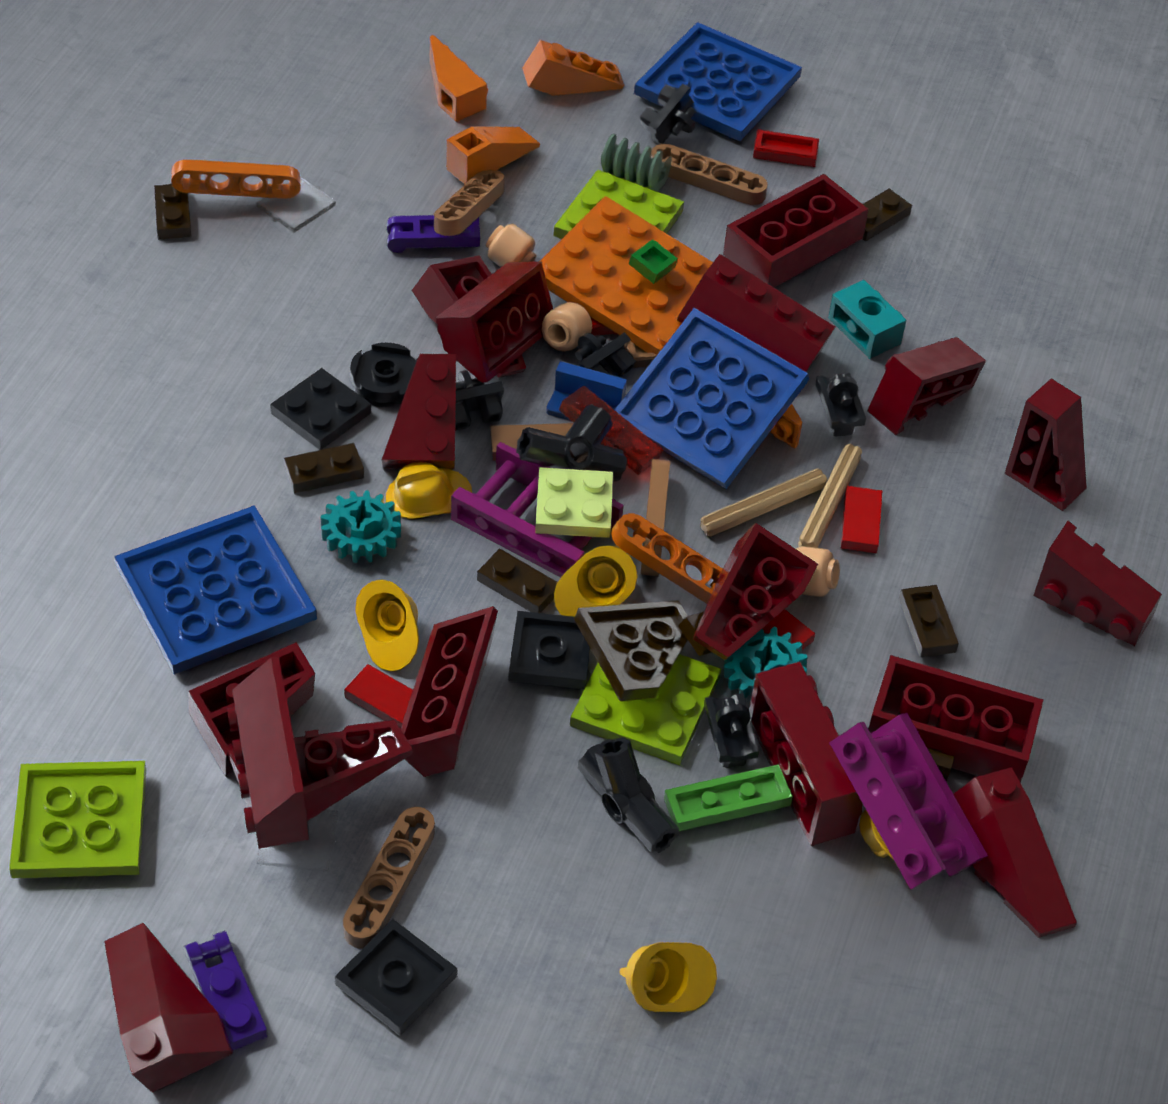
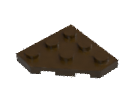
[574,600,688,701]

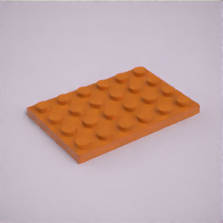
[539,196,713,355]

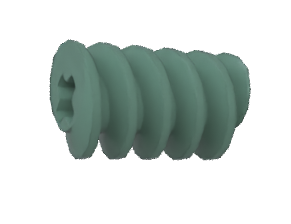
[601,133,672,192]

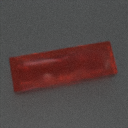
[559,386,664,475]

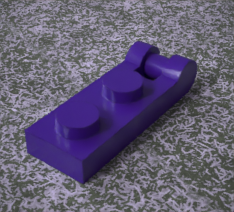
[386,215,480,253]
[184,930,268,1051]

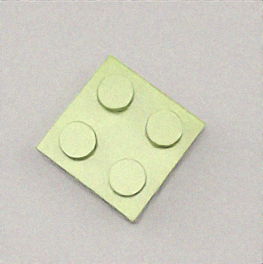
[535,467,613,538]

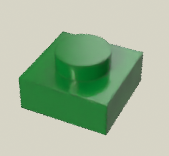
[629,239,678,284]

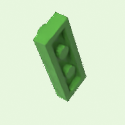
[664,764,792,831]

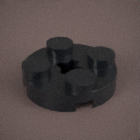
[350,342,418,404]

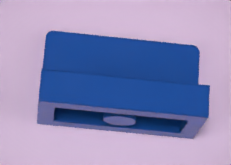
[546,361,627,432]

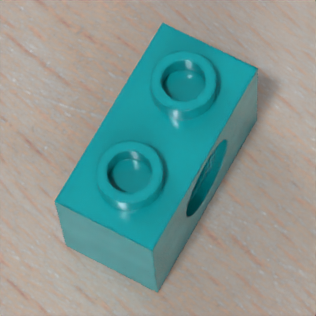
[828,280,907,359]

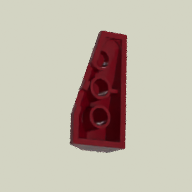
[412,255,526,378]
[693,523,818,660]
[228,720,413,821]
[953,767,1077,938]
[104,923,233,1093]

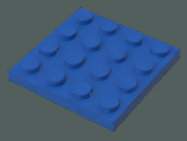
[634,22,802,141]
[611,308,809,489]
[114,505,317,675]

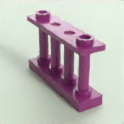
[451,442,624,578]
[829,713,988,890]

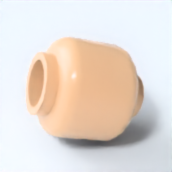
[486,224,537,267]
[542,302,592,352]
[796,546,840,597]

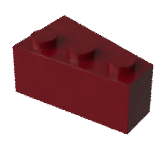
[867,337,986,435]
[381,353,456,470]
[1005,378,1087,511]
[1033,521,1162,646]
[188,642,315,777]

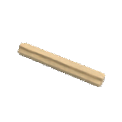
[798,443,862,548]
[700,468,827,537]

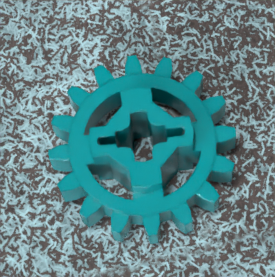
[321,490,401,563]
[724,627,808,698]

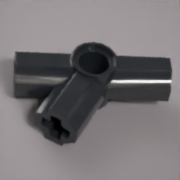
[516,404,627,482]
[578,737,679,853]

